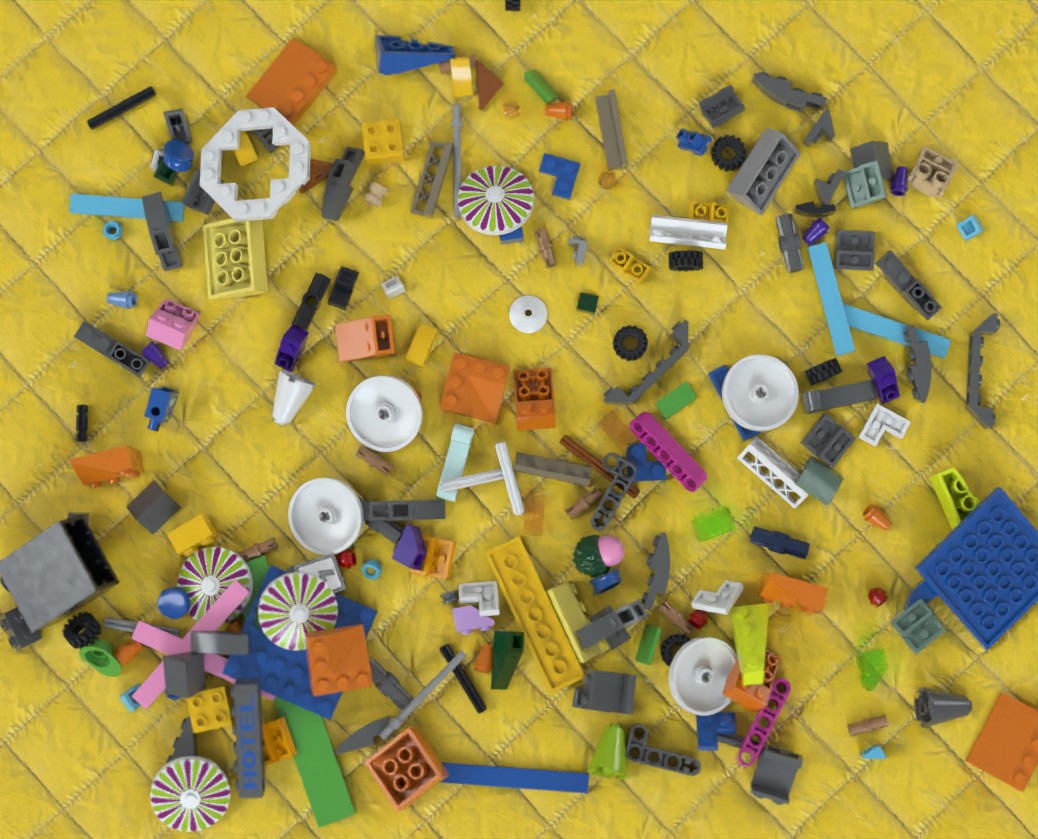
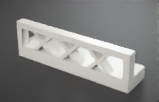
[649,215,728,249]
[737,436,809,509]

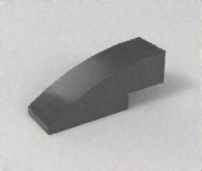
[191,631,250,655]
[336,716,390,755]

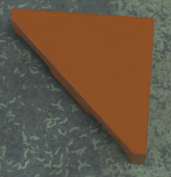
[475,61,504,111]
[300,159,333,194]

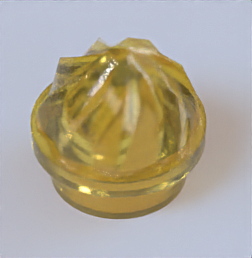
[503,101,521,120]
[598,171,617,190]

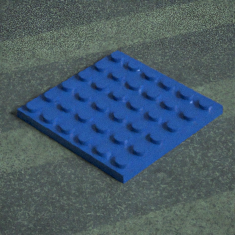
[914,487,1038,650]
[222,565,378,720]

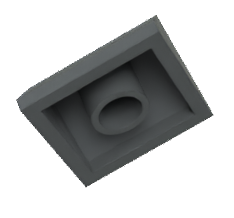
[850,141,894,181]
[127,480,181,534]
[162,652,206,698]

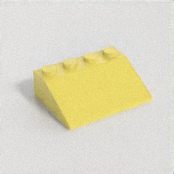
[203,218,268,300]
[547,582,602,663]

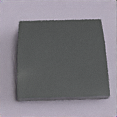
[835,230,875,271]
[800,413,856,468]

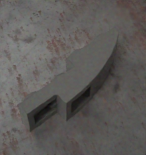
[752,72,827,113]
[322,147,365,221]
[142,191,183,272]
[875,251,942,320]
[74,321,150,377]
[902,325,931,403]
[368,500,445,521]
[641,532,670,610]
[576,599,648,649]

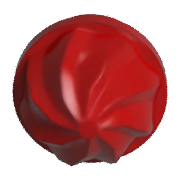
[337,549,357,569]
[868,587,888,608]
[688,609,708,629]

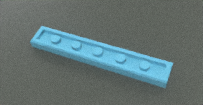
[69,194,185,222]
[808,242,855,356]
[843,304,951,358]

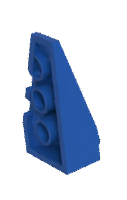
[376,35,456,75]

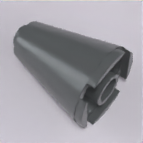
[914,688,972,727]

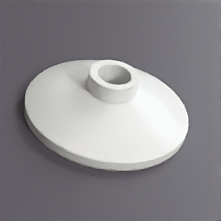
[509,295,547,333]

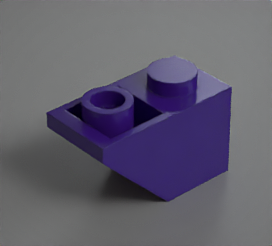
[274,324,309,372]
[867,356,900,404]
[392,523,427,570]

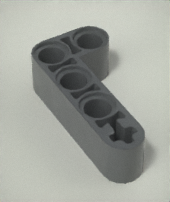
[800,380,877,414]
[591,452,638,531]
[626,723,701,776]

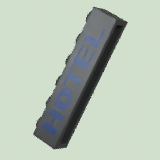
[231,678,265,798]

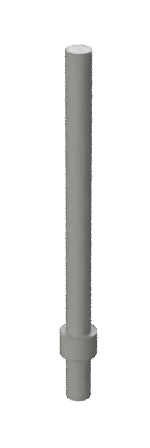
[451,104,463,217]
[379,650,467,740]

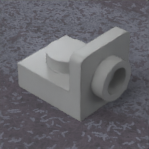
[568,236,587,267]

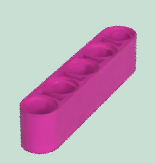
[630,412,707,492]
[736,678,791,767]

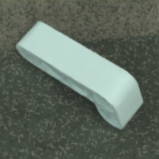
[436,423,474,502]

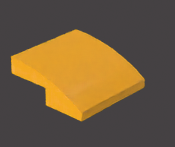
[409,536,457,580]
[262,717,297,766]

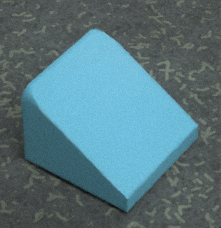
[956,214,985,241]
[120,683,141,713]
[859,744,886,759]

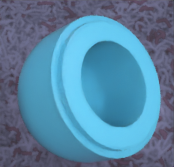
[362,559,382,580]

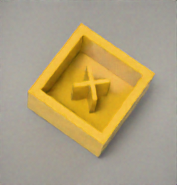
[362,119,405,165]
[167,514,218,556]
[187,685,235,733]

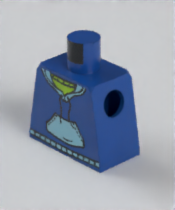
[145,386,180,432]

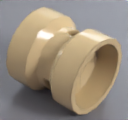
[364,182,389,208]

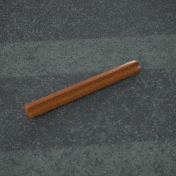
[559,435,640,499]

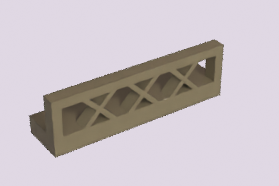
[595,89,628,171]
[410,141,453,219]
[513,452,592,487]

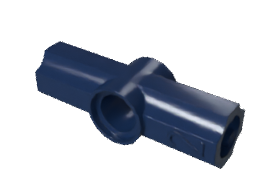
[749,526,810,560]

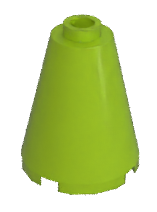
[588,723,627,780]

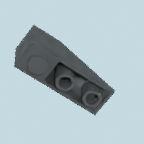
[165,716,198,765]

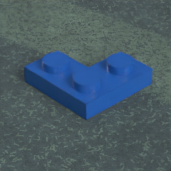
[539,153,580,200]
[626,443,666,482]
[696,712,737,751]

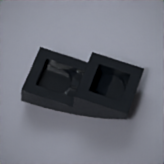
[793,201,836,217]
[328,266,359,311]

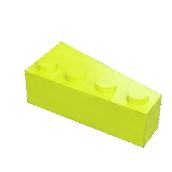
[929,467,980,530]
[730,603,769,686]

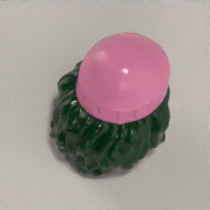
[572,535,625,578]

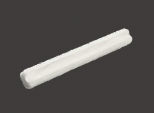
[495,441,525,515]
[440,468,504,492]

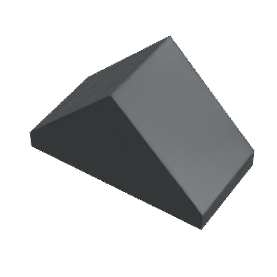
[163,108,192,144]

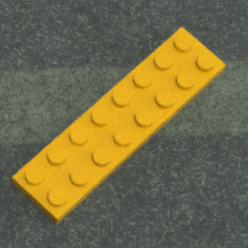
[485,537,584,694]

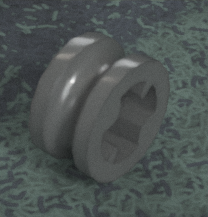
[440,590,459,605]

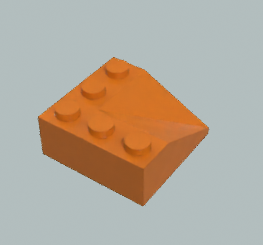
[440,352,510,424]
[69,445,144,489]
[757,572,829,614]
[304,624,373,696]
[364,727,450,811]

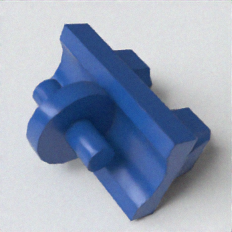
[676,129,712,156]

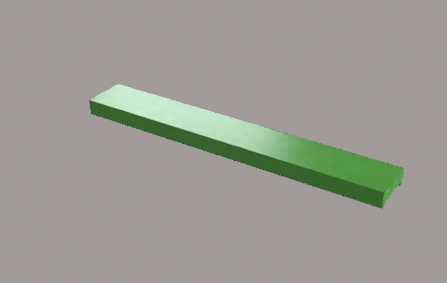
[243,556,357,828]

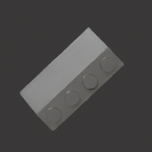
[726,128,801,215]

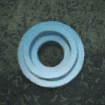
[103,221,123,240]

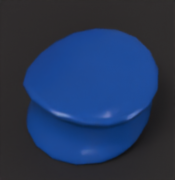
[163,140,195,172]
[589,569,622,596]
[157,587,191,619]

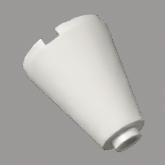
[272,370,316,425]

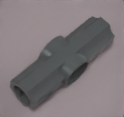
[776,214,804,273]
[358,496,403,544]
[369,657,414,710]

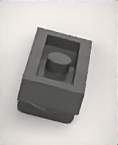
[803,108,835,147]
[813,169,845,207]

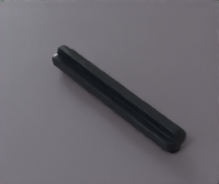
[87,86,156,130]
[440,644,487,714]

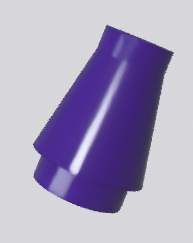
[889,167,908,196]
[802,218,830,246]
[141,341,169,370]

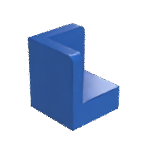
[499,226,523,245]

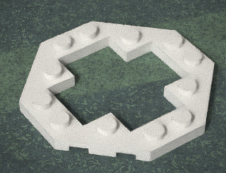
[200,107,311,222]

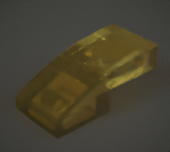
[597,411,638,451]
[523,494,545,536]

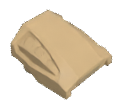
[908,145,959,197]

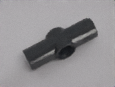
[291,273,331,331]

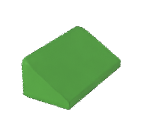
[524,70,559,105]
[655,381,697,420]
[635,624,661,665]

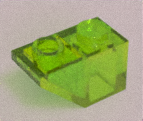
[856,648,888,691]

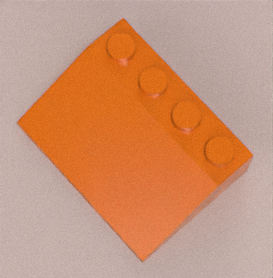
[246,38,337,126]
[966,693,1038,792]

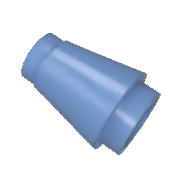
[107,290,137,309]

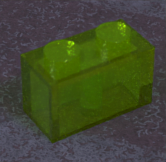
[691,505,736,543]

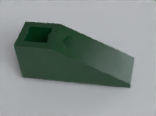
[491,630,524,690]

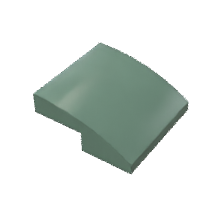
[843,160,887,209]
[795,457,843,506]
[890,598,946,655]

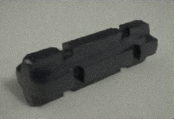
[76,404,88,442]

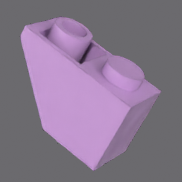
[452,605,495,635]

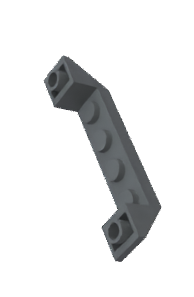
[966,313,1000,429]
[603,320,688,404]

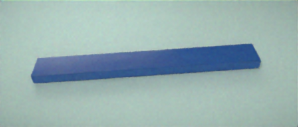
[441,762,589,794]

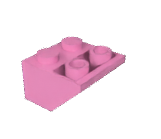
[146,299,200,351]

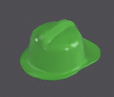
[79,639,121,677]

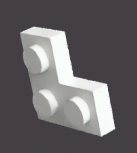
[858,404,911,447]
[691,580,744,615]
[459,581,500,616]

